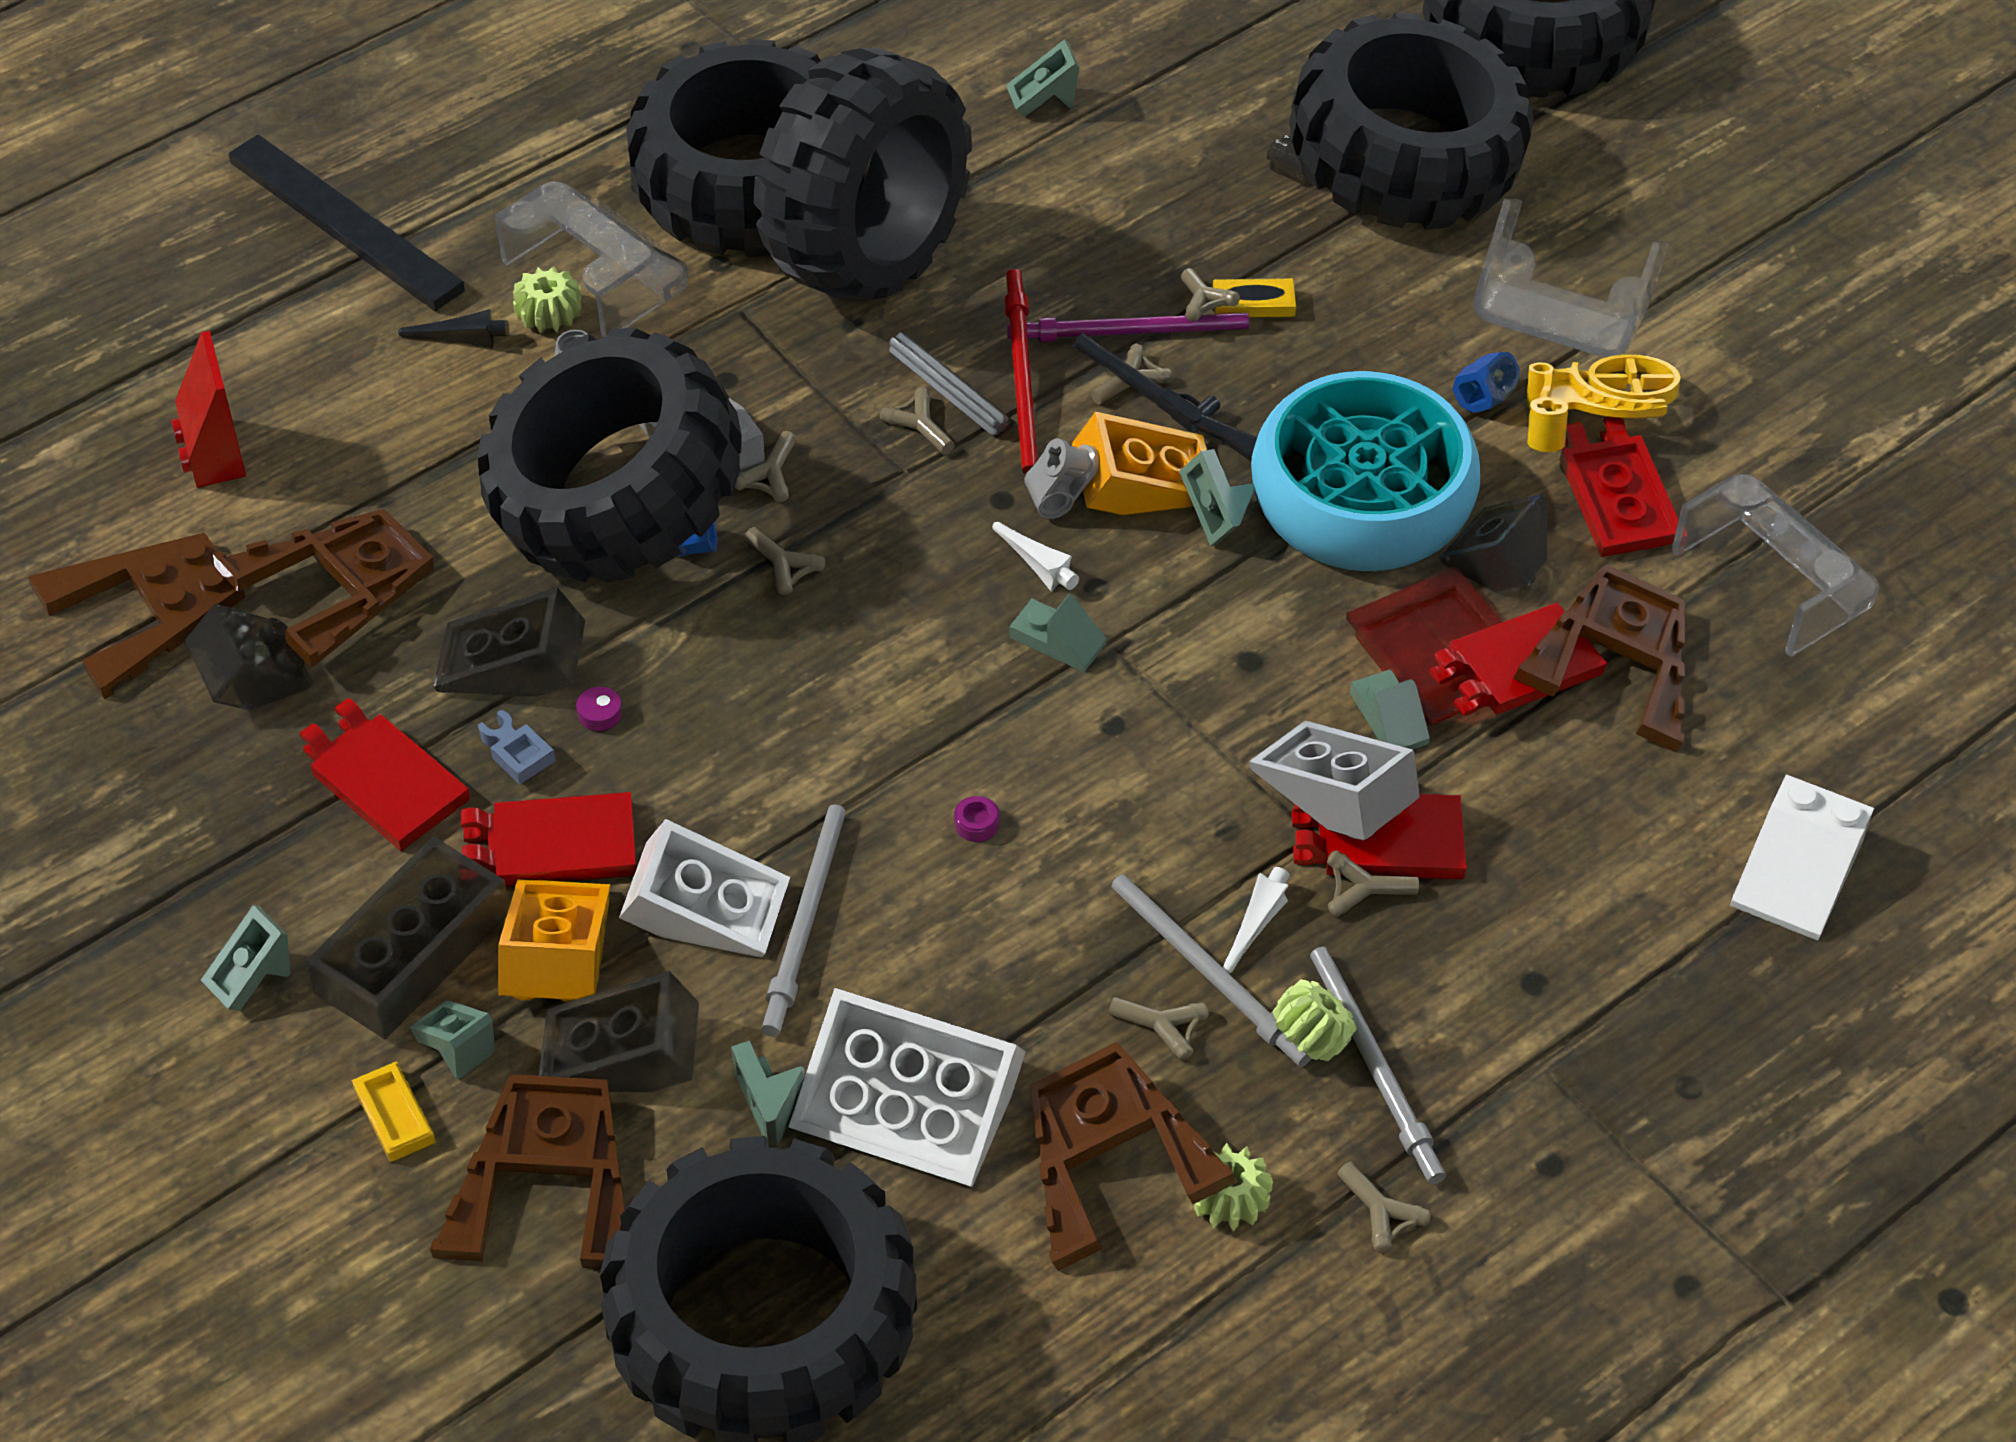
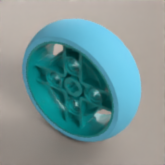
[1251,371,1480,571]

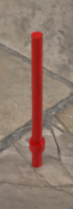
[1004,269,1038,474]

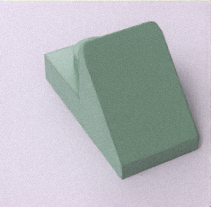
[1006,39,1080,117]
[1179,449,1255,546]
[1009,594,1107,672]
[1350,669,1430,749]
[201,905,291,1011]
[409,1000,495,1079]
[731,1040,805,1148]

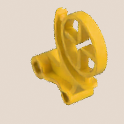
[1526,354,1681,452]

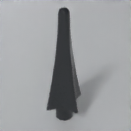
[398,309,509,348]

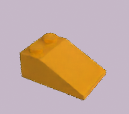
[1072,411,1207,515]
[498,879,610,1003]

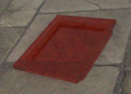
[1346,567,1502,726]

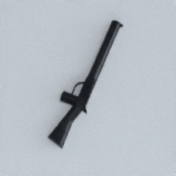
[1072,334,1257,462]

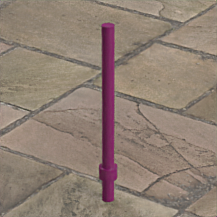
[1006,313,1249,342]

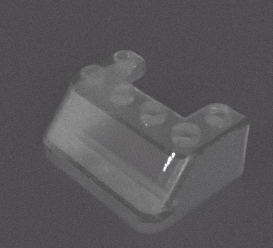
[495,181,688,338]

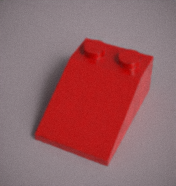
[171,330,247,488]

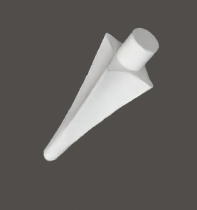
[992,522,1079,591]
[1223,867,1290,974]

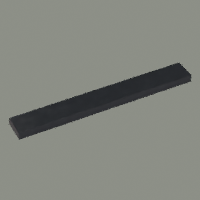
[228,134,465,311]

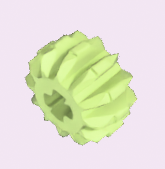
[513,266,582,334]
[1272,979,1357,1061]
[1194,1143,1273,1232]

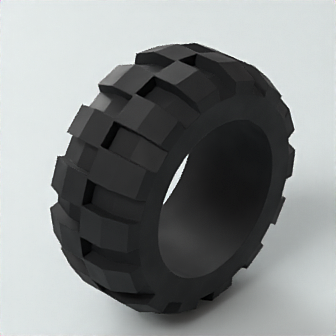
[1422,0,1655,98]
[1289,13,1534,230]
[626,39,868,257]
[754,48,972,302]
[478,328,742,583]
[600,1136,917,1442]

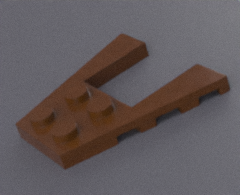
[213,509,434,667]
[28,533,245,699]
[1513,564,1685,752]
[1030,1042,1238,1271]
[430,1074,625,1268]

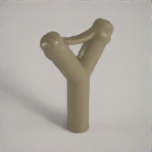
[1181,268,1240,322]
[1091,344,1172,405]
[880,387,955,455]
[734,431,797,502]
[744,527,826,596]
[1327,850,1419,917]
[1109,997,1209,1061]
[1337,1161,1431,1253]

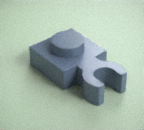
[478,710,556,785]

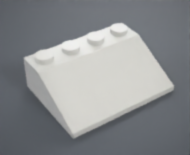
[788,988,1026,1187]

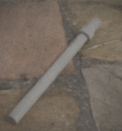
[761,805,846,1037]
[1112,874,1311,1067]
[1310,947,1446,1185]

